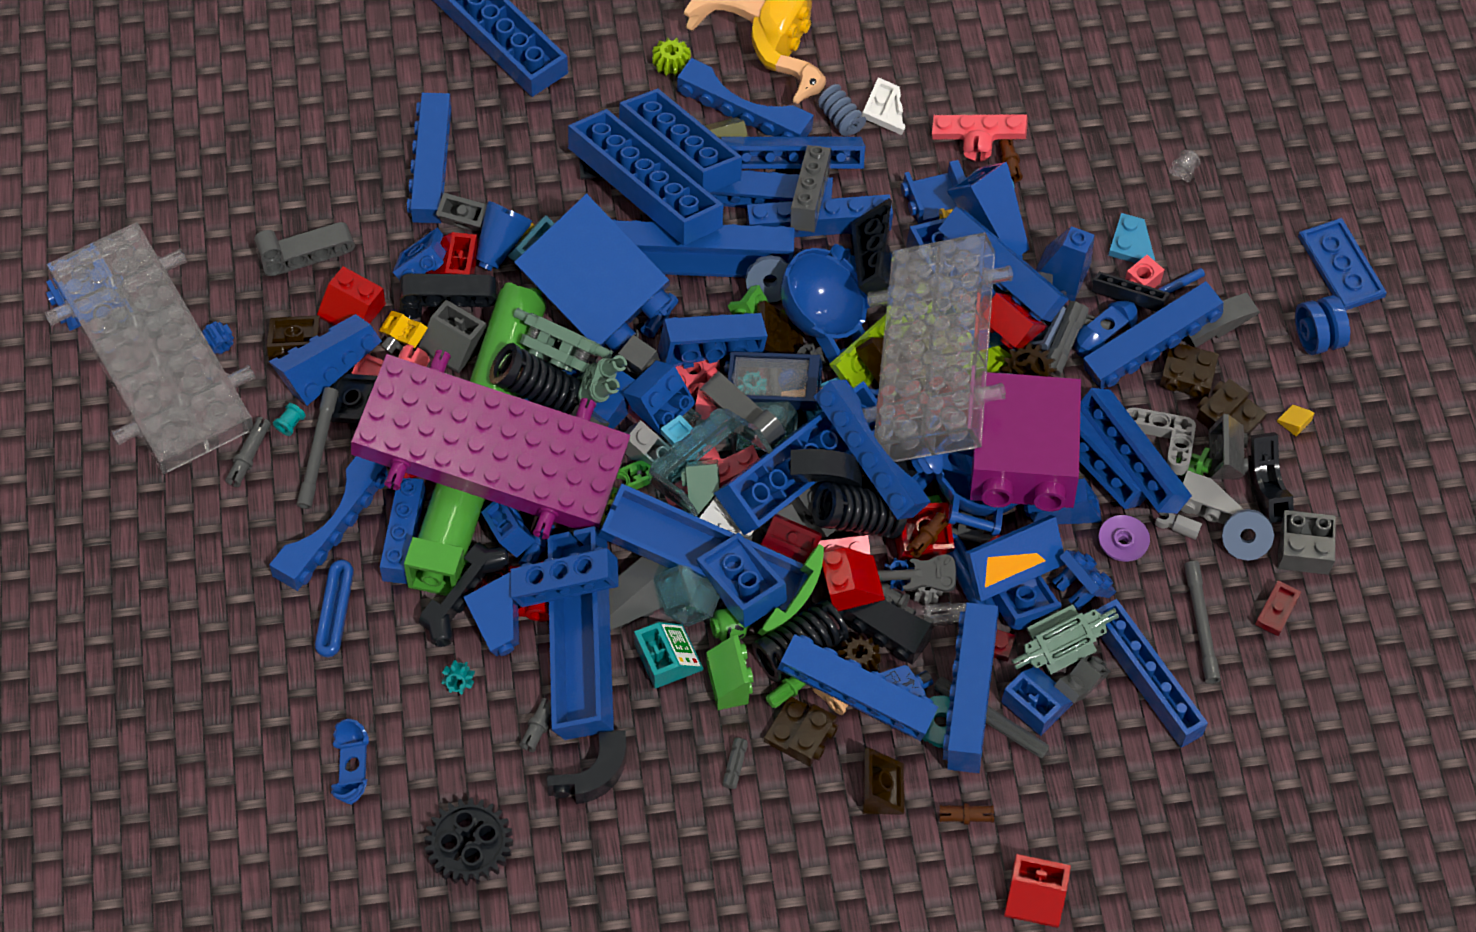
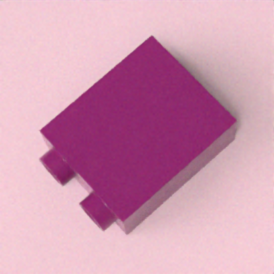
[970,372,1081,512]

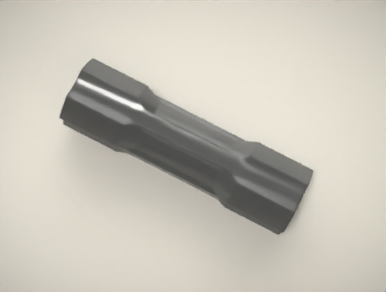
[1042,301,1089,376]

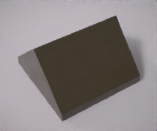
[862,748,905,815]

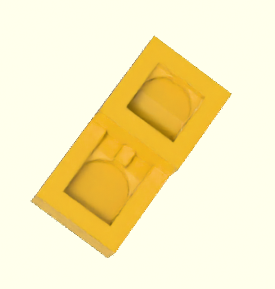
[379,311,428,349]

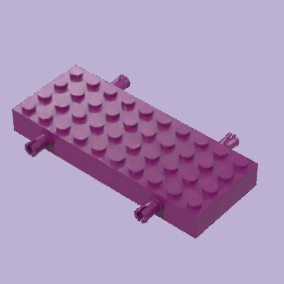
[351,350,631,539]

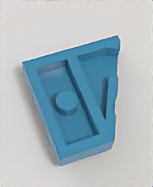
[1108,213,1155,263]

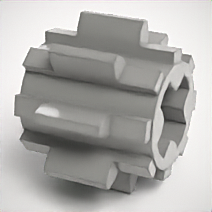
[911,587,943,607]

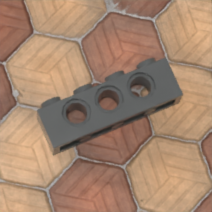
[791,145,831,232]

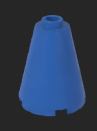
[476,201,532,271]

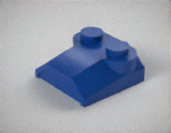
[993,575,1062,630]

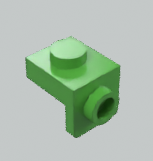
[728,285,769,315]
[1176,447,1212,477]

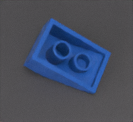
[697,533,787,628]

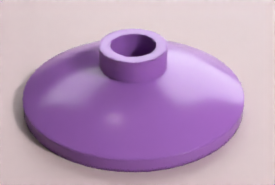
[1099,515,1150,562]

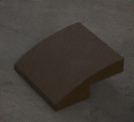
[757,300,803,354]

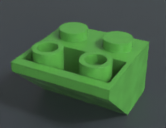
[706,635,753,710]

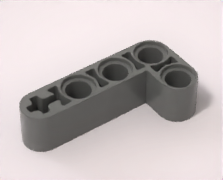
[254,222,355,276]
[700,371,786,452]

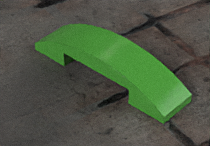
[758,544,824,636]

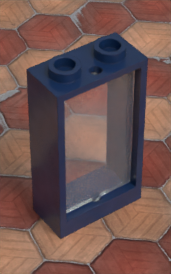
[725,351,823,411]

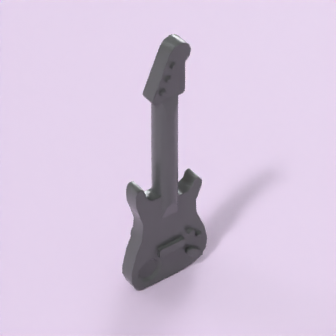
[878,554,956,592]

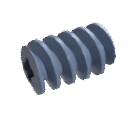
[818,84,866,136]

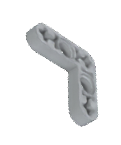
[1127,407,1196,475]

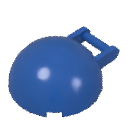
[780,248,871,363]
[935,429,1018,536]

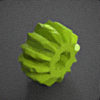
[652,37,691,77]

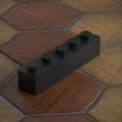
[1092,271,1170,312]

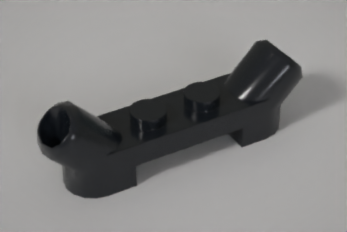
[418,542,510,647]

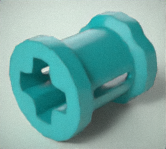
[273,403,306,436]

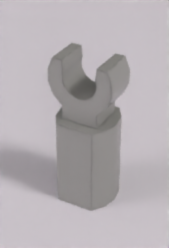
[1155,513,1202,540]

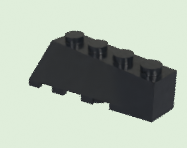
[851,198,896,304]
[828,595,934,665]

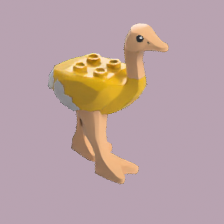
[684,0,826,104]

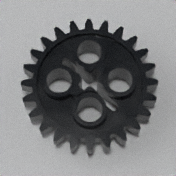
[424,798,513,886]

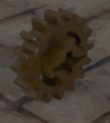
[1002,342,1057,377]

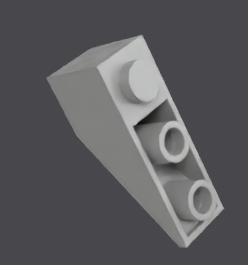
[625,420,687,485]
[1181,470,1248,533]

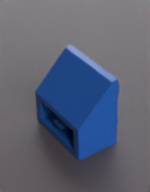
[622,360,696,435]
[1001,667,1074,736]

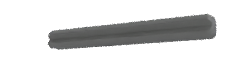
[934,677,1049,758]

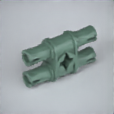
[574,355,627,409]

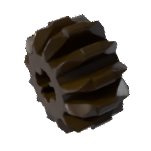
[837,634,882,672]

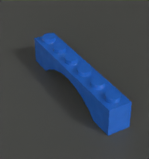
[677,58,814,137]
[813,380,931,520]
[269,456,388,591]

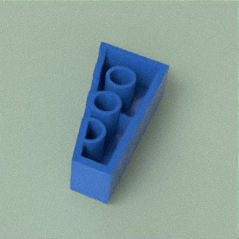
[657,313,768,369]
[269,314,382,406]

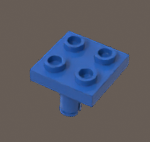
[1052,550,1117,611]

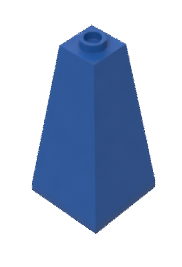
[947,162,1029,258]
[1036,226,1095,301]

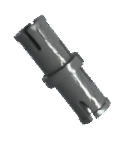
[519,698,551,752]

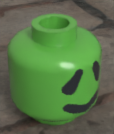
[710,607,750,642]

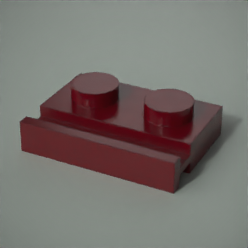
[760,514,822,564]

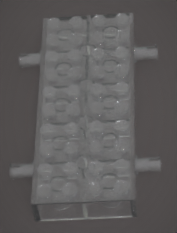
[44,222,256,475]
[862,232,1013,462]

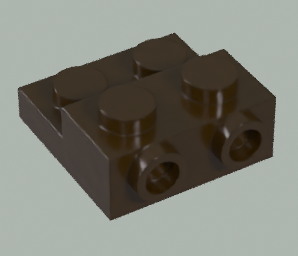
[267,315,321,363]
[1159,343,1219,398]
[1196,379,1267,435]
[764,697,839,767]

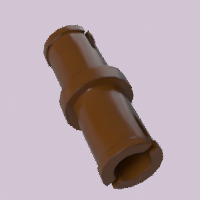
[998,139,1023,183]
[906,512,949,558]
[939,803,994,825]

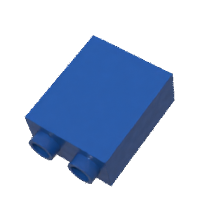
[514,193,672,354]

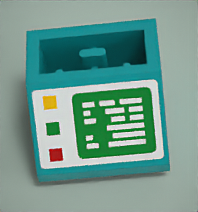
[634,622,703,689]

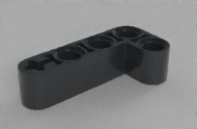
[400,274,497,320]

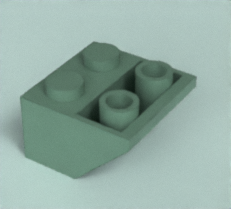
[681,459,720,517]

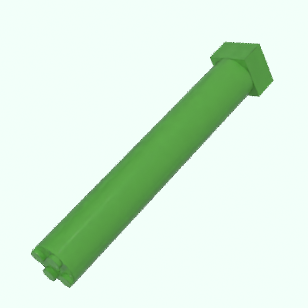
[404,283,546,596]

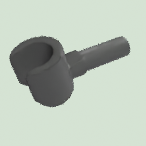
[382,337,403,354]

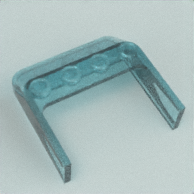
[648,408,773,517]

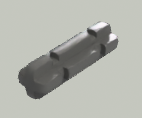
[723,737,748,789]

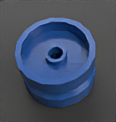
[1295,295,1350,355]

